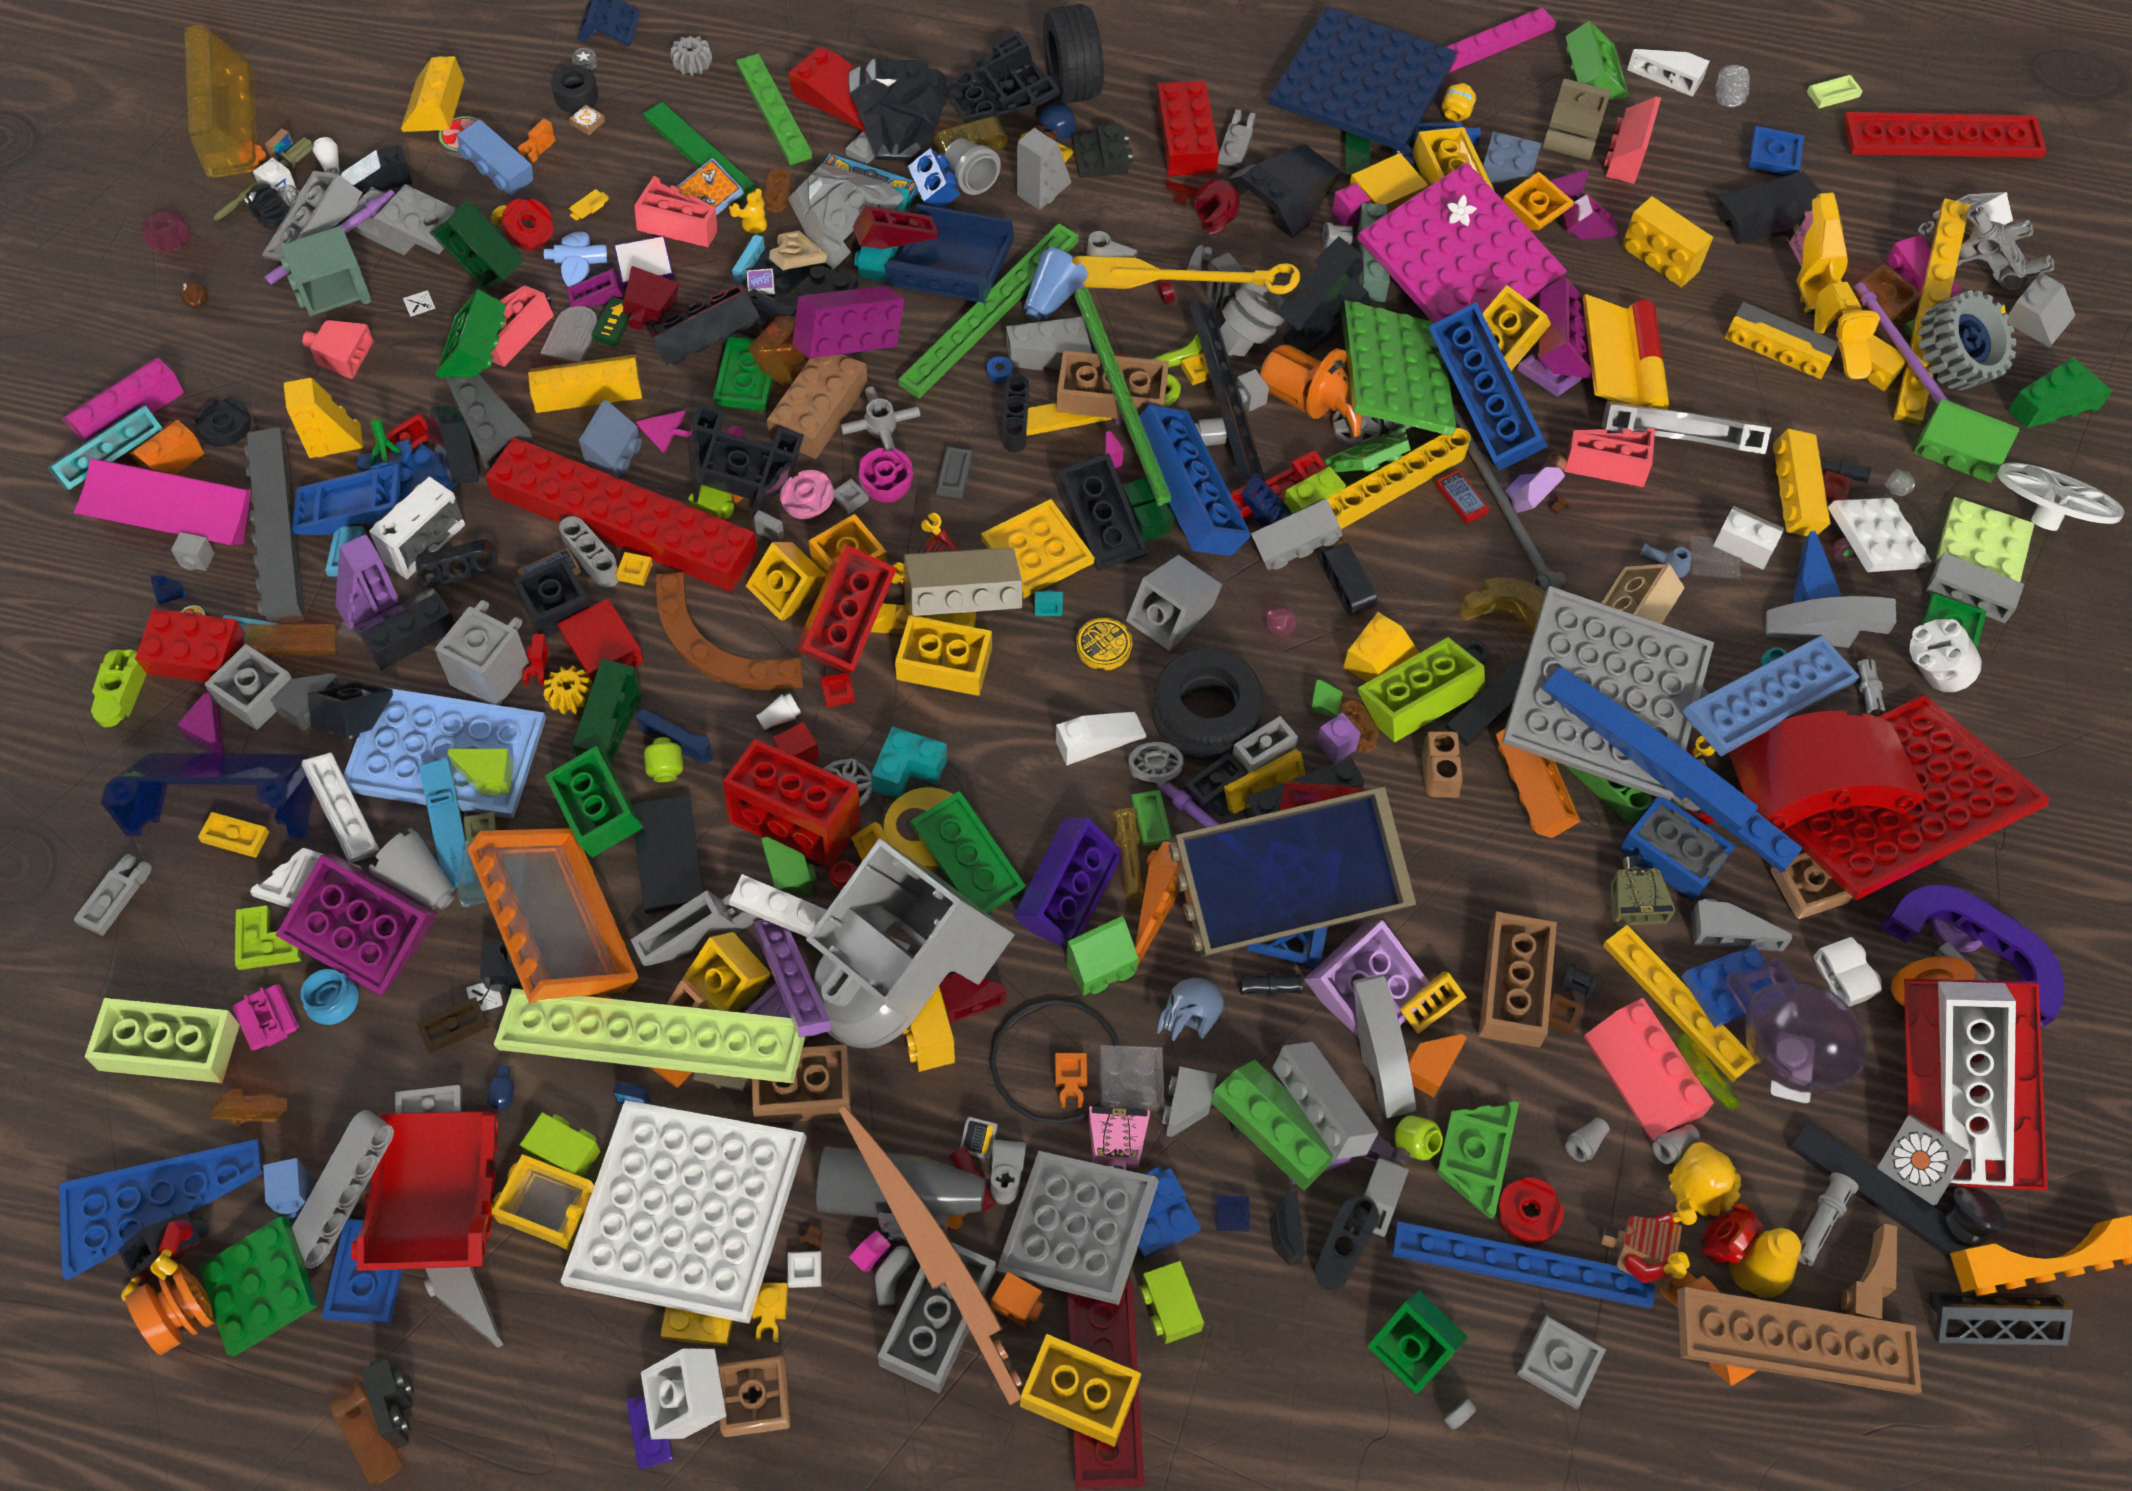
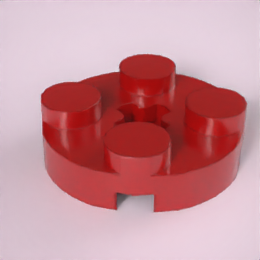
[500,198,554,251]
[1497,1177,1564,1244]
[1701,1203,1763,1264]

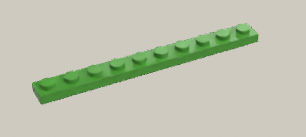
[898,224,1079,399]

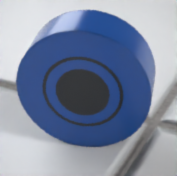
[987,356,1013,383]

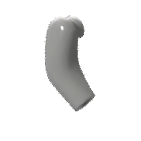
[1187,245,1212,271]
[875,1246,915,1307]

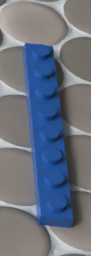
[1392,1221,1655,1309]

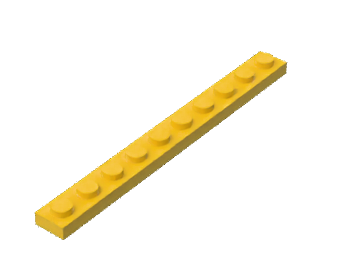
[1893,198,1970,426]

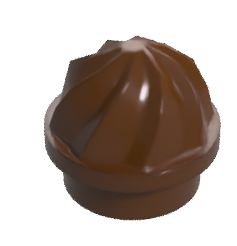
[180,281,208,308]

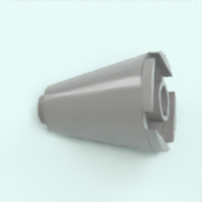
[369,828,455,910]

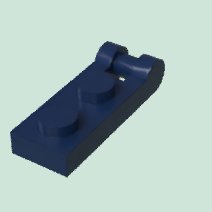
[635,708,713,764]

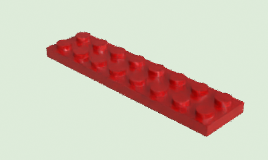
[1843,112,2047,158]

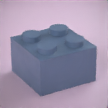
[1483,131,1541,194]

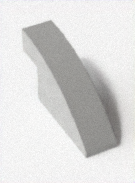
[1765,596,1896,648]
[631,890,762,966]
[1353,974,1416,1118]

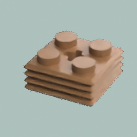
[1770,852,1852,919]
[718,1356,790,1437]

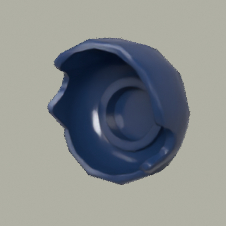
[1038,103,1077,140]

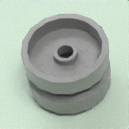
[1222,283,1285,344]

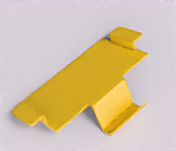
[569,189,609,221]

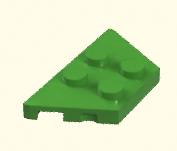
[1323,426,1411,472]
[1437,1101,1519,1219]

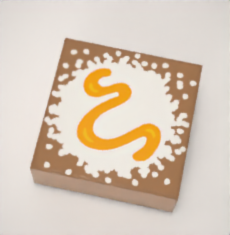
[569,104,605,136]

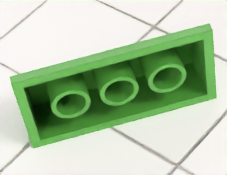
[1211,1060,1336,1191]

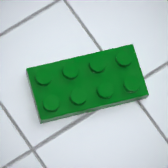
[909,791,1026,914]

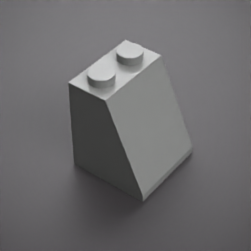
[1126,555,1222,651]

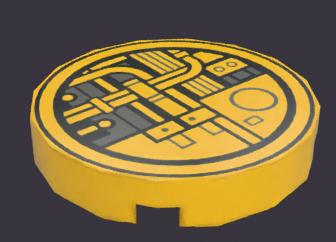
[1076,618,1132,670]

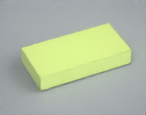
[1807,75,1862,108]

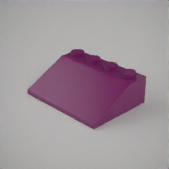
[275,854,438,996]

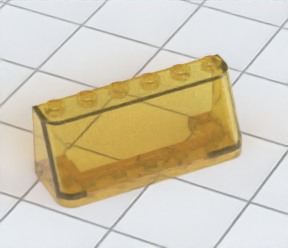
[185,25,258,178]

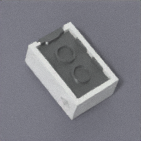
[369,477,465,579]

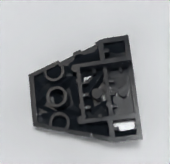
[947,31,1061,124]
[849,59,947,161]

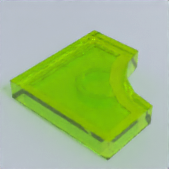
[1676,1033,1741,1111]

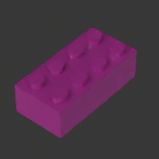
[792,286,904,359]

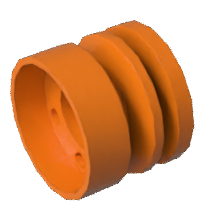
[125,1263,216,1356]

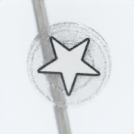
[572,48,597,70]

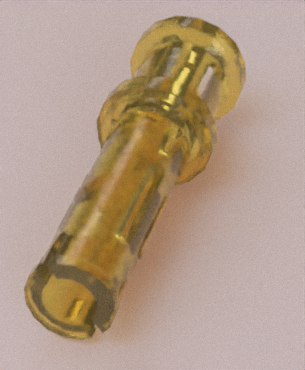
[1111,808,1144,899]

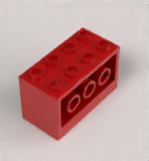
[723,739,861,869]

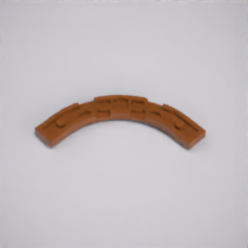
[656,572,803,690]

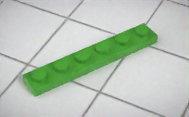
[736,53,812,166]

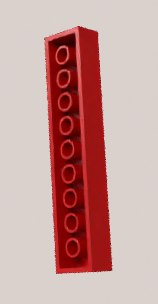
[485,437,758,592]

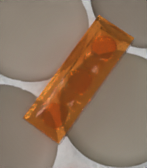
[244,624,336,655]

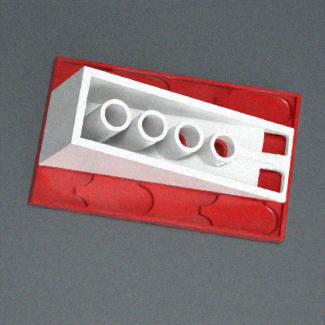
[1904,978,2048,1191]

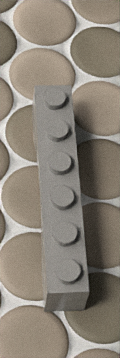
[1601,401,1771,454]

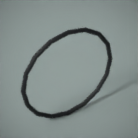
[990,998,1123,1125]

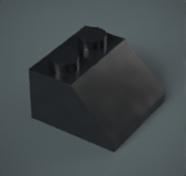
[307,680,393,739]

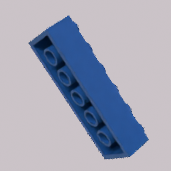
[1428,302,1548,471]
[1139,404,1252,556]

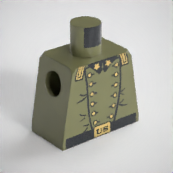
[1611,856,1675,926]

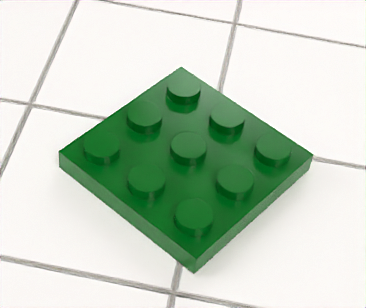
[199,1216,318,1356]

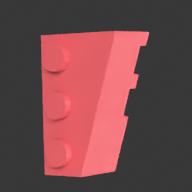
[1564,428,1655,487]

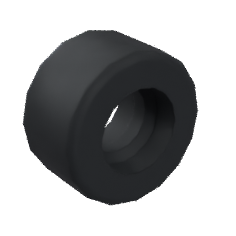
[551,65,598,113]

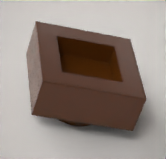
[1548,993,1583,1035]

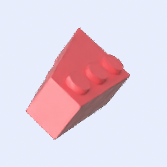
[634,176,717,247]
[491,285,554,367]

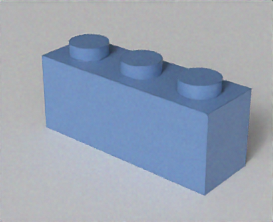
[457,119,534,196]

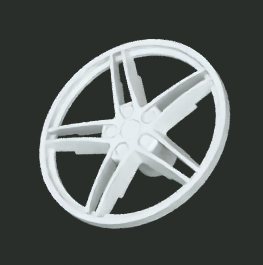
[1997,463,2124,531]

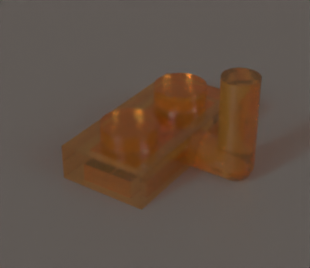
[211,1088,287,1127]

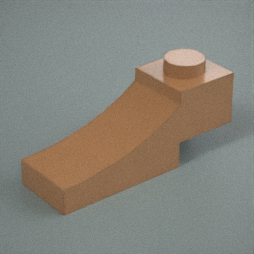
[1841,1224,1897,1320]

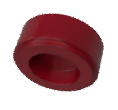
[1156,280,1175,304]

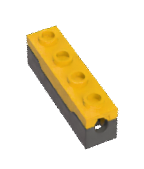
[1725,302,1838,380]

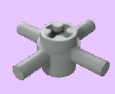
[840,387,920,452]

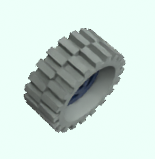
[1918,290,2016,390]

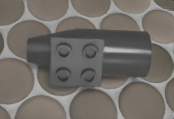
[816,1146,985,1242]

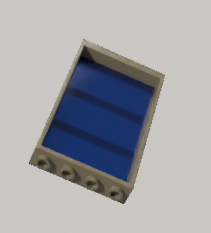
[1169,787,1416,957]

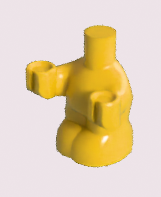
[729,189,767,234]

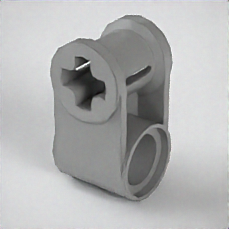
[991,1139,1026,1205]

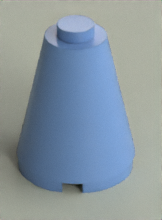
[1024,247,1088,322]

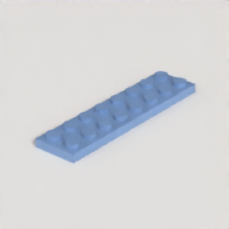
[1682,635,1860,756]

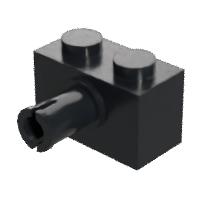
[480,939,549,992]

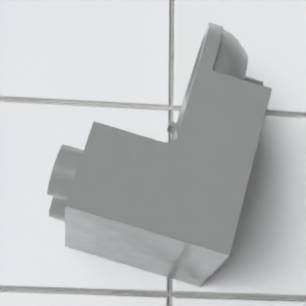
[806,838,1015,1048]

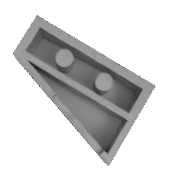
[1017,128,1072,210]

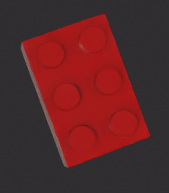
[135,608,247,682]

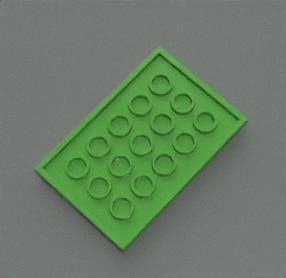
[1341,300,1456,436]

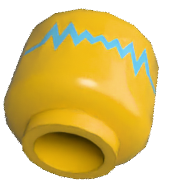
[1441,83,1476,122]

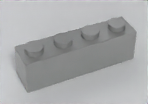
[1272,1042,1379,1160]

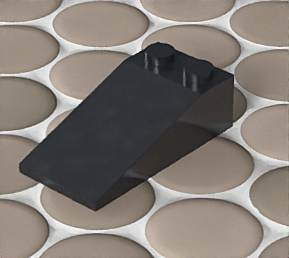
[1054,453,1149,571]

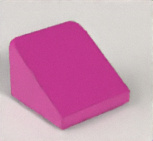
[1105,431,1124,469]

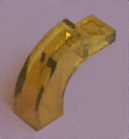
[1460,577,1546,636]

